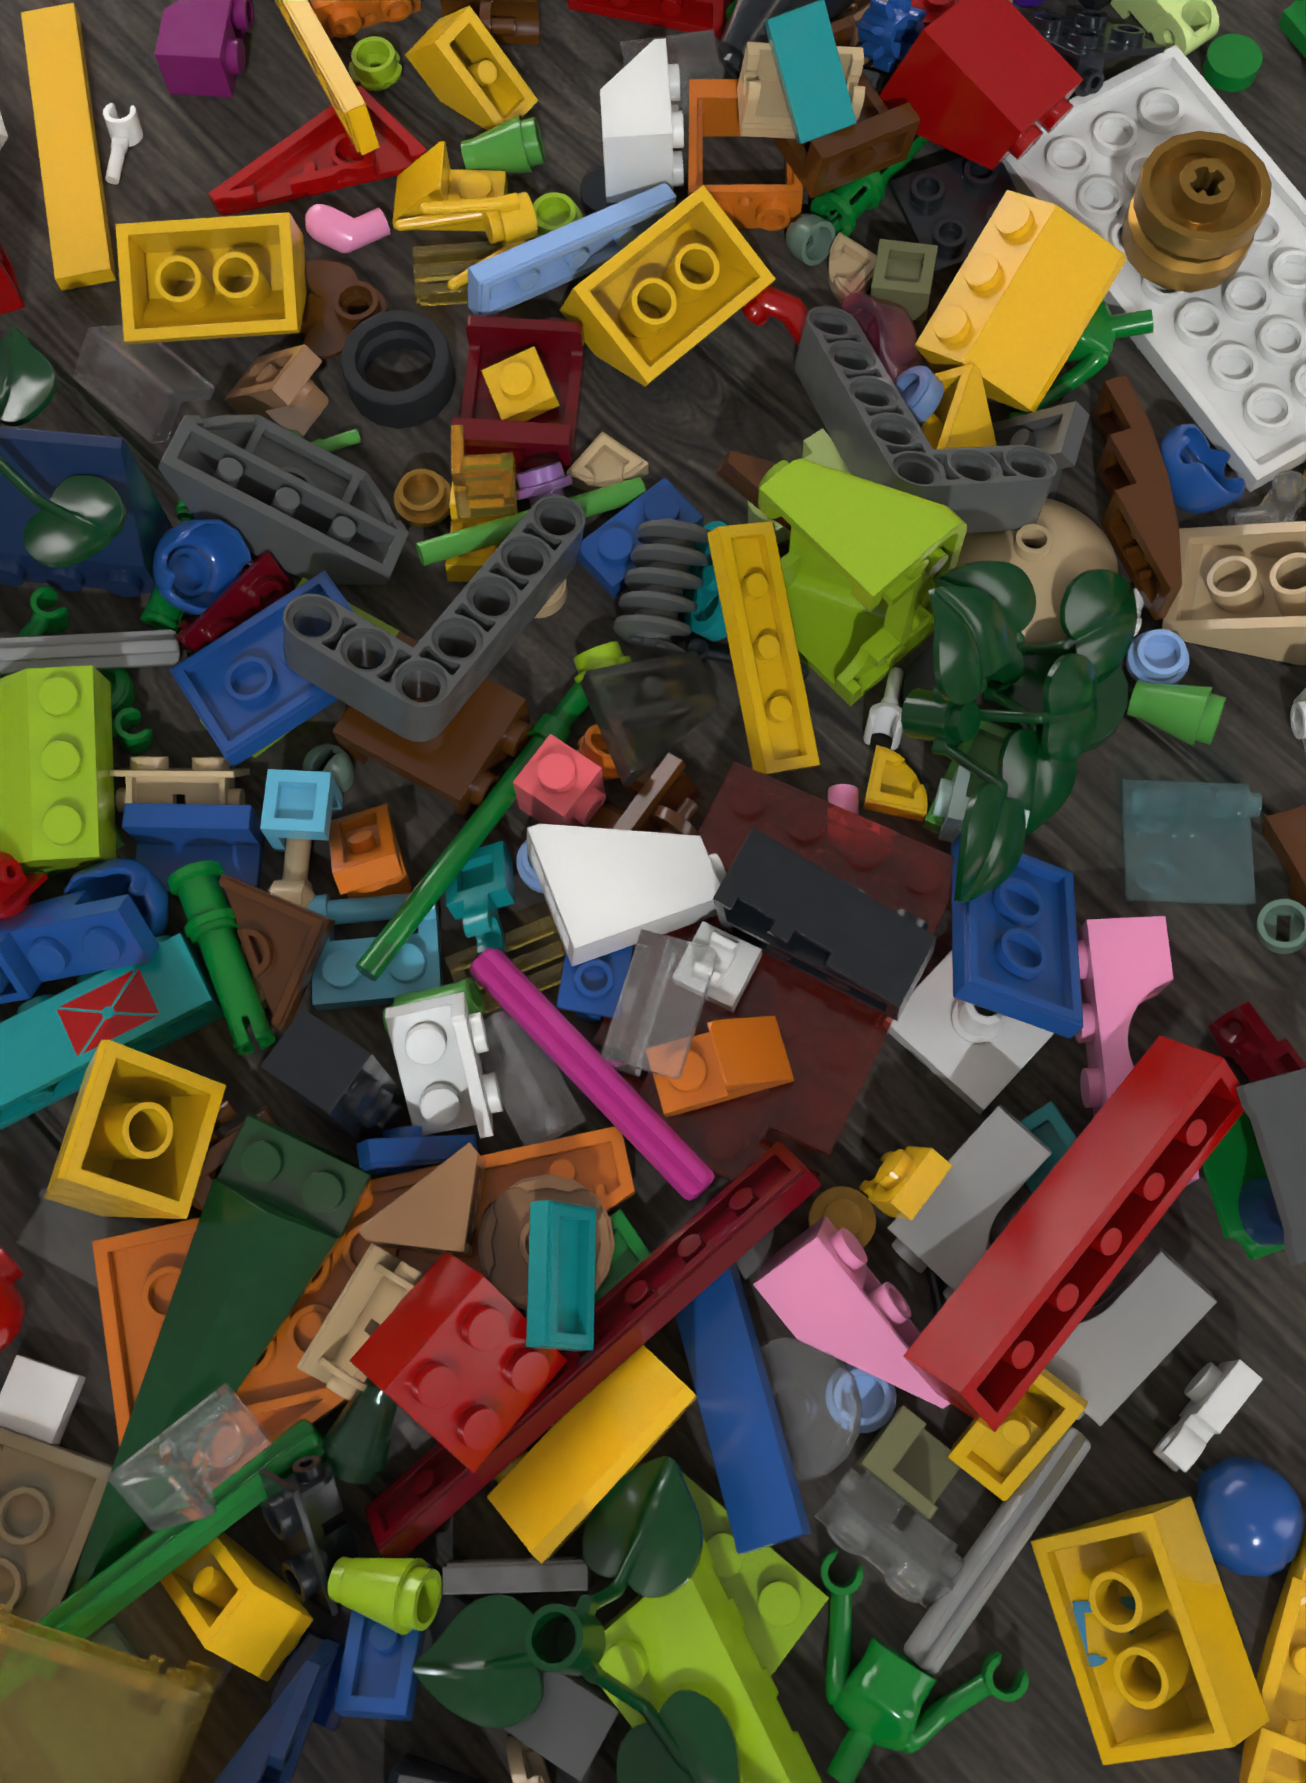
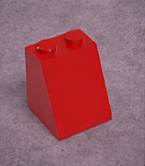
[879,0,1084,170]

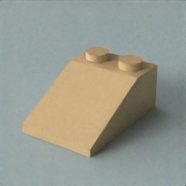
[1162,521,1306,666]

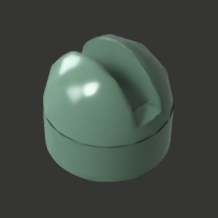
[785,213,836,266]
[303,743,355,794]
[1256,899,1306,954]

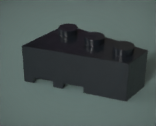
[713,827,937,1021]

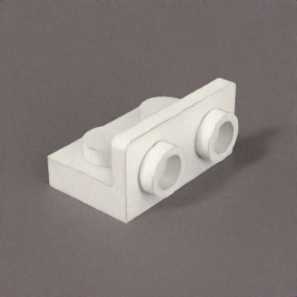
[385,992,503,1139]

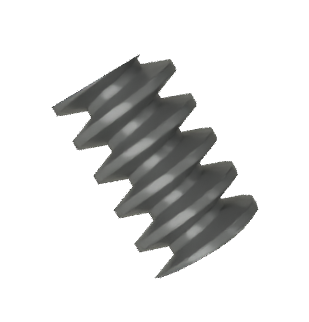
[613,518,710,655]

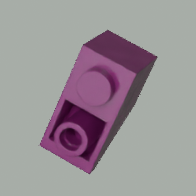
[154,0,254,98]

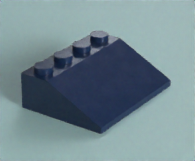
[0,426,173,597]

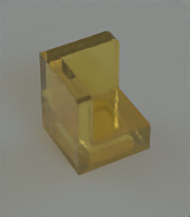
[451,425,518,518]

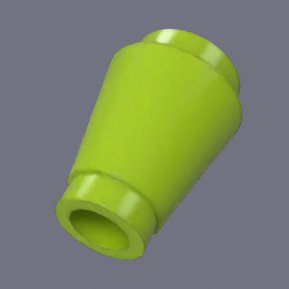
[328,1556,442,1635]

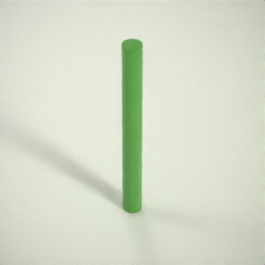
[416,477,646,566]

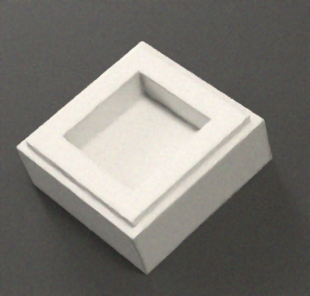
[0,1355,86,1444]

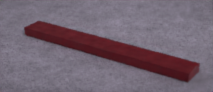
[364,1141,821,1558]

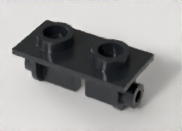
[259,1455,359,1617]

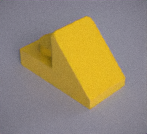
[393,141,508,231]
[948,1368,1088,1502]

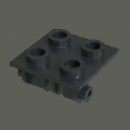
[1029,9,1165,97]
[889,157,1018,274]

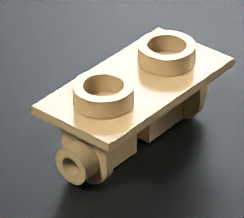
[109,756,250,812]
[297,1243,425,1400]

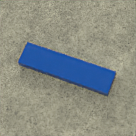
[676,1262,811,1554]

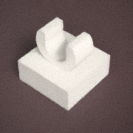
[673,921,762,1012]

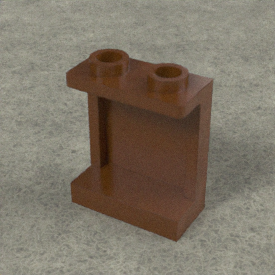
[772,17,921,198]
[332,631,533,820]

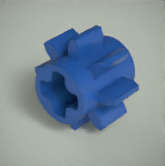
[856,0,927,73]

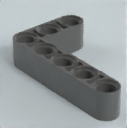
[794,306,1058,533]
[283,495,586,742]

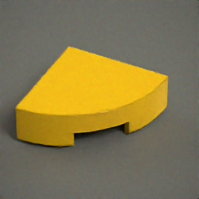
[863,745,928,822]

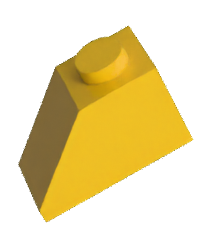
[405,5,538,131]
[160,1532,314,1682]

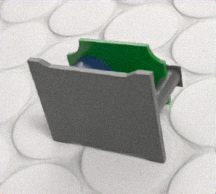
[1202,1068,1306,1266]

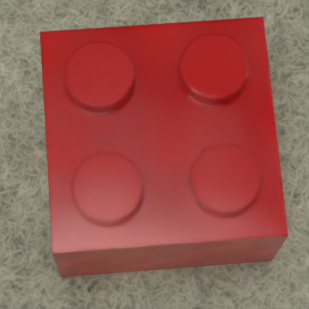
[349,1251,568,1474]

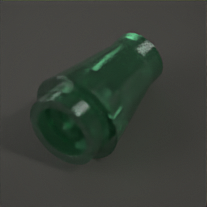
[321,1378,397,1484]

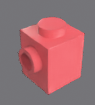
[512,734,606,827]

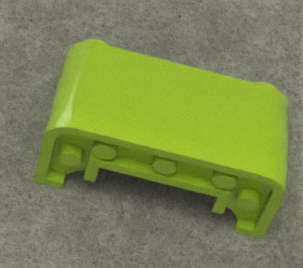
[758,458,967,707]

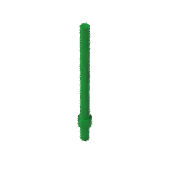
[355,683,594,981]

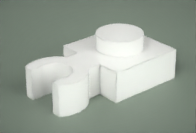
[1152,1359,1263,1472]

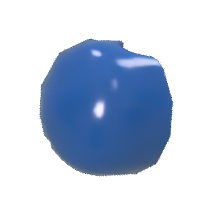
[1158,424,1246,514]
[153,519,251,615]
[64,858,169,937]
[1195,1457,1305,1577]

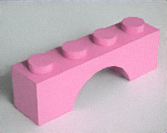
[1075,916,1200,1186]

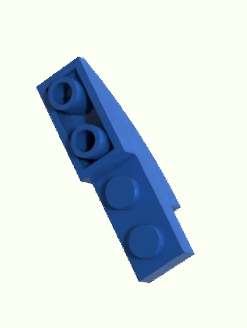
[0,890,160,1004]

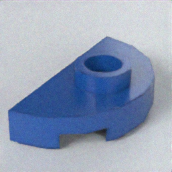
[357,1126,478,1175]

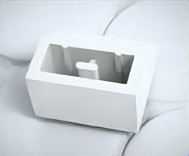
[600,39,684,203]

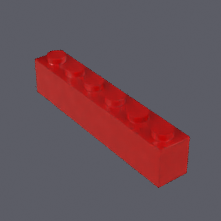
[903,1036,1244,1432]

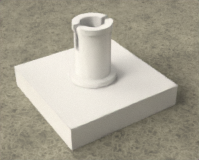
[882,950,1054,1115]

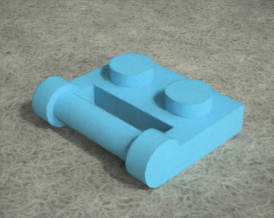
[307,893,443,1011]

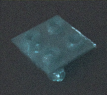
[1121,780,1262,905]

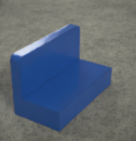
[122,803,264,896]

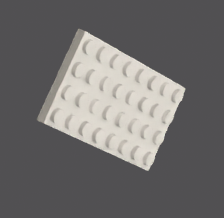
[1003,45,1306,492]

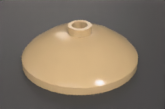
[956,498,1119,644]

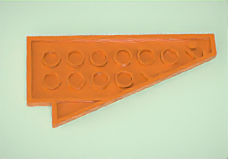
[92,1126,635,1498]

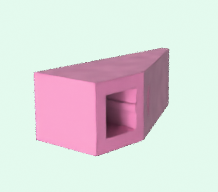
[753,1216,951,1409]

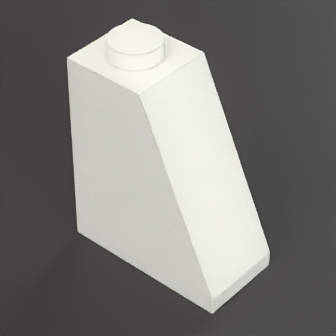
[526,824,726,967]

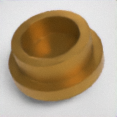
[394,469,451,528]
[808,1186,876,1248]

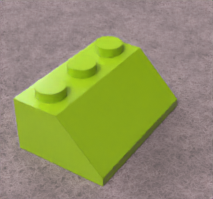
[0,665,117,872]

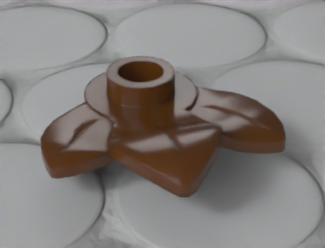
[291,260,388,359]

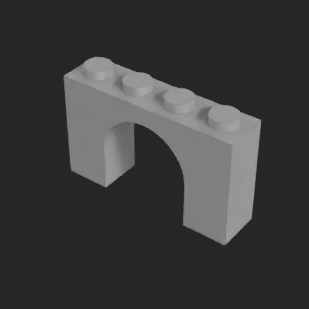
[887,1104,1217,1427]

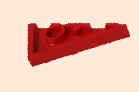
[208,85,427,217]

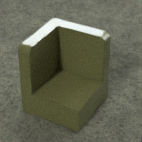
[867,239,938,336]
[855,1406,960,1520]

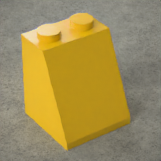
[44,1039,226,1219]

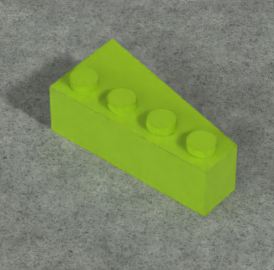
[599,1538,823,1783]

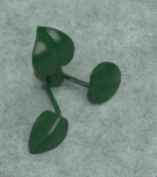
[0,327,127,568]
[933,561,1137,836]
[901,586,1098,902]
[412,1456,741,1783]

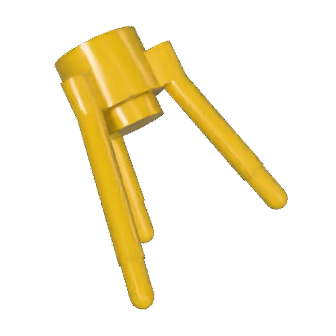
[395,192,538,291]

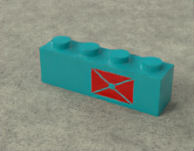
[0,933,224,1130]

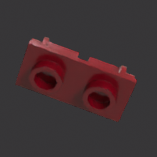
[174,551,295,654]

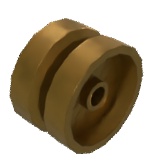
[1121,131,1272,293]

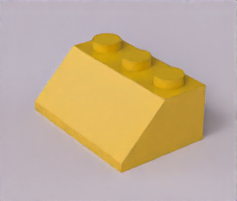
[560,185,776,387]
[915,190,1127,413]
[115,212,307,345]
[487,1345,697,1564]
[1030,1496,1270,1765]

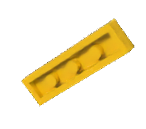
[707,521,820,777]

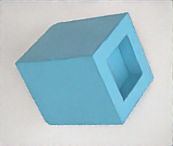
[260,769,343,852]

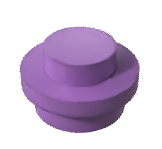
[514,461,573,508]

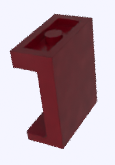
[450,314,586,474]

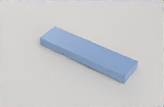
[468,182,676,316]

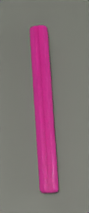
[470,948,715,1201]

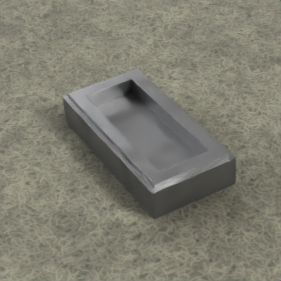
[443,1556,592,1595]

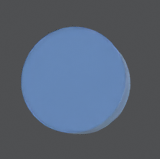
[893,365,944,425]

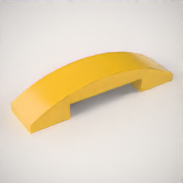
[1239,1530,1306,1783]

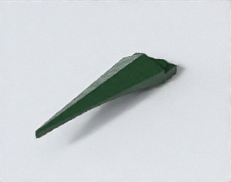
[52,1114,374,1665]

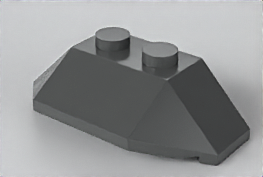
[158,414,409,585]

